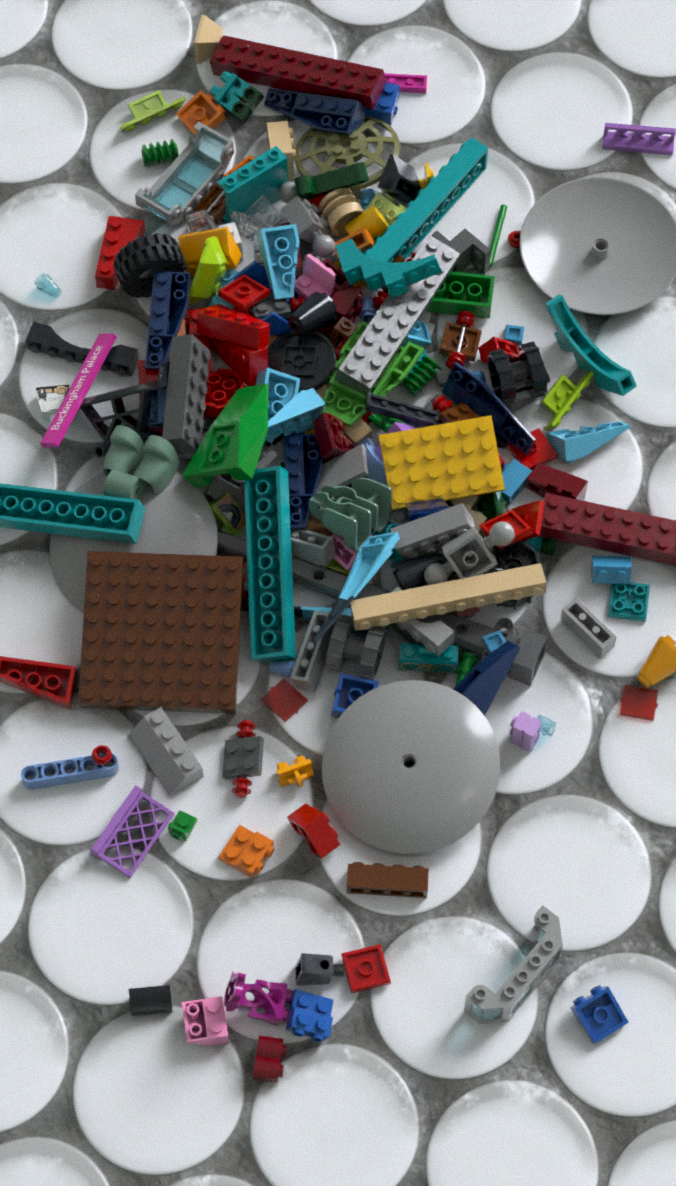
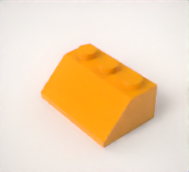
[178,227,242,276]

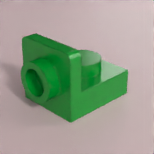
[168,810,197,841]

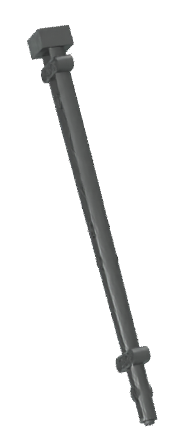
[217,529,547,686]

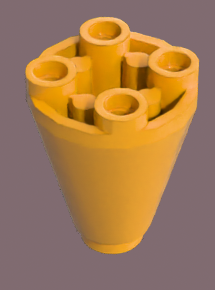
[637,635,676,688]

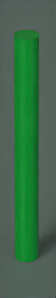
[489,204,508,267]

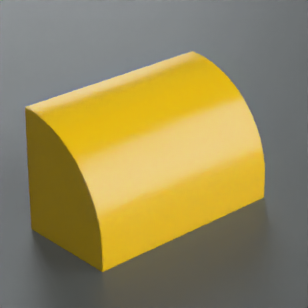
[344,206,388,240]

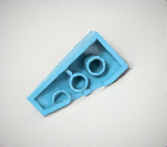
[257,224,300,300]
[256,368,300,443]
[265,388,325,439]
[546,421,630,463]

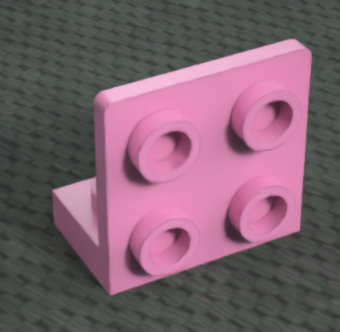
[294,254,336,299]

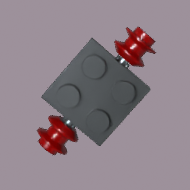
[232,292,305,320]
[222,720,264,798]

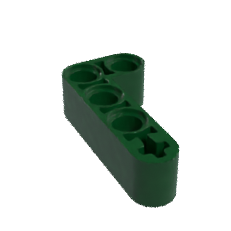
[294,162,369,200]

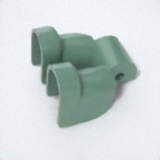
[103,425,180,499]
[308,477,392,552]

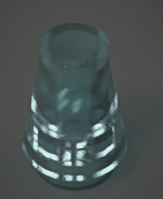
[35,273,62,299]

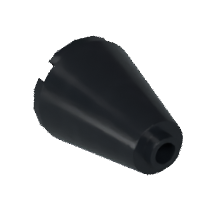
[288,292,337,333]
[390,552,446,590]

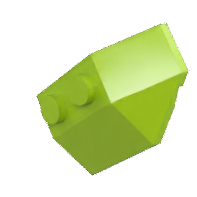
[188,236,227,306]

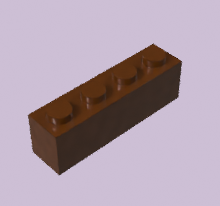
[347,862,429,898]

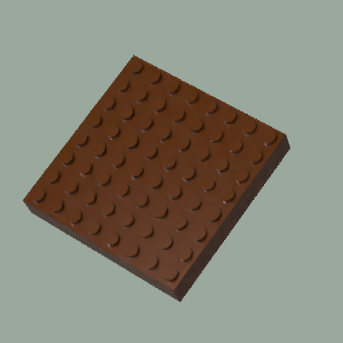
[78,551,244,714]

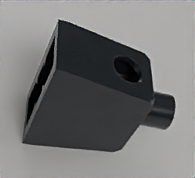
[295,953,344,985]

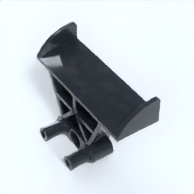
[64,361,170,458]

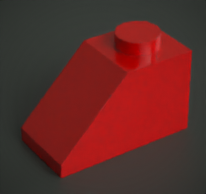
[478,336,519,365]

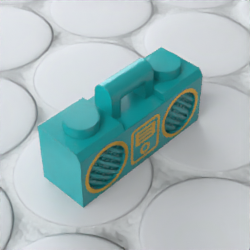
[399,643,458,673]

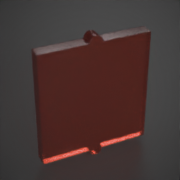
[261,678,308,722]
[620,685,658,721]

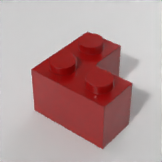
[287,803,340,859]

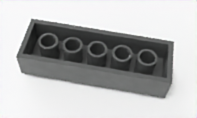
[162,334,210,455]

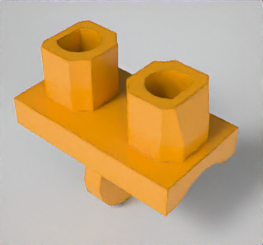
[276,755,314,788]

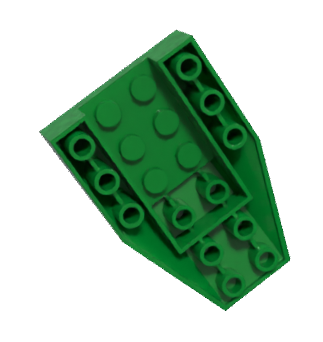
[182,383,269,488]

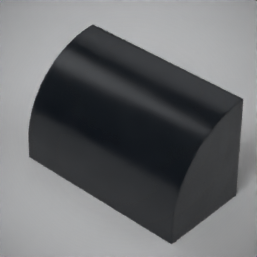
[129,985,173,1016]

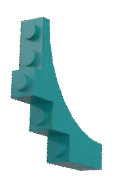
[335,239,442,298]
[545,294,637,396]

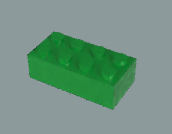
[425,271,495,318]

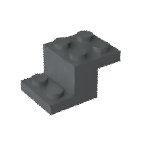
[432,229,491,274]

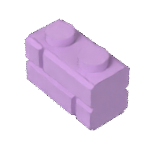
[509,711,542,752]

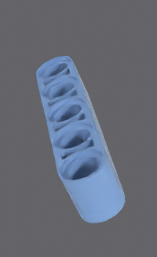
[21,754,119,789]

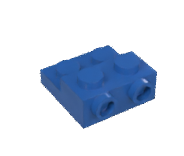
[570,985,629,1044]
[286,989,333,1042]

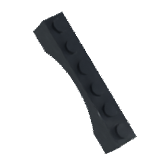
[26,322,139,377]

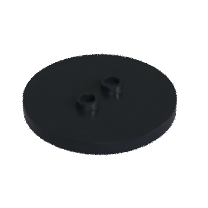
[267,330,337,393]

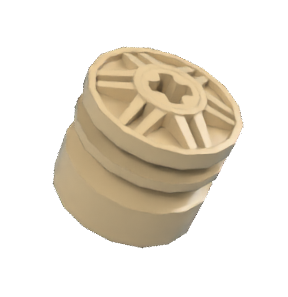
[319,188,364,236]

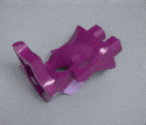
[224,971,293,1026]

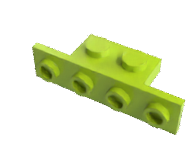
[120,90,186,132]
[540,371,594,430]

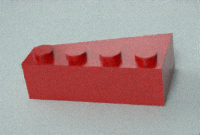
[0,656,78,710]

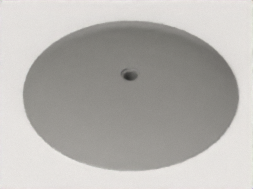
[520,177,676,315]
[50,465,218,613]
[322,680,500,854]

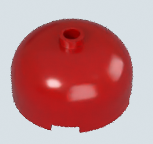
[203,368,244,420]

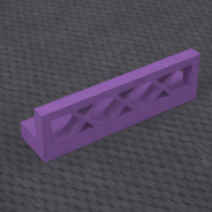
[602,123,676,155]

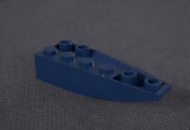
[264,88,367,135]
[145,271,191,370]
[441,362,536,455]
[284,434,323,530]
[453,640,520,716]

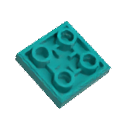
[608,582,650,622]

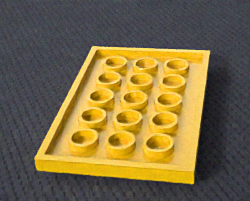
[379,416,505,510]

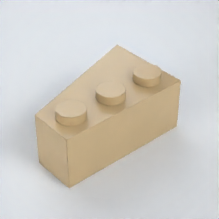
[267,121,296,182]

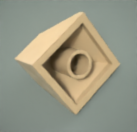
[194,15,223,64]

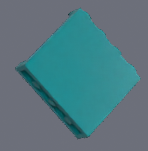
[218,146,288,226]

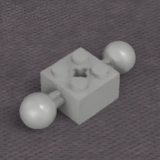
[279,181,335,258]
[424,521,515,585]

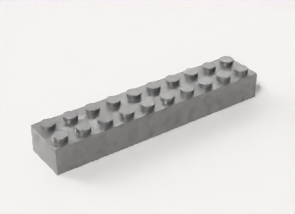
[335,235,461,395]

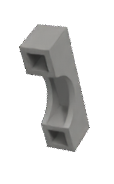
[391,586,455,656]

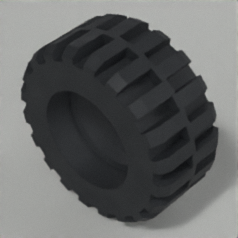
[113,233,187,298]

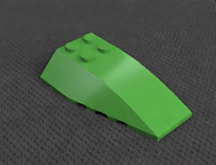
[322,321,425,427]

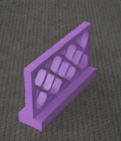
[90,785,175,878]

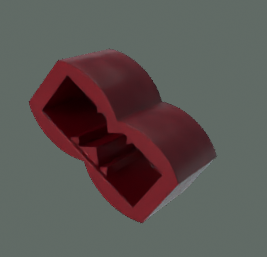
[253,1035,287,1083]

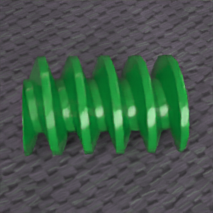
[141,139,179,167]
[402,356,442,397]

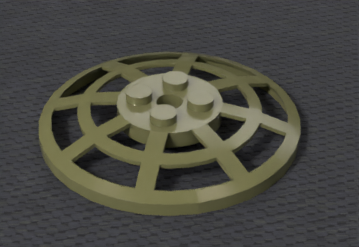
[295,116,400,191]

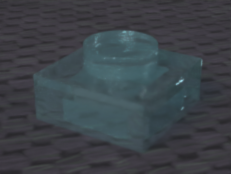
[537,714,556,737]

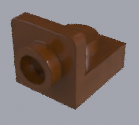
[329,316,358,344]

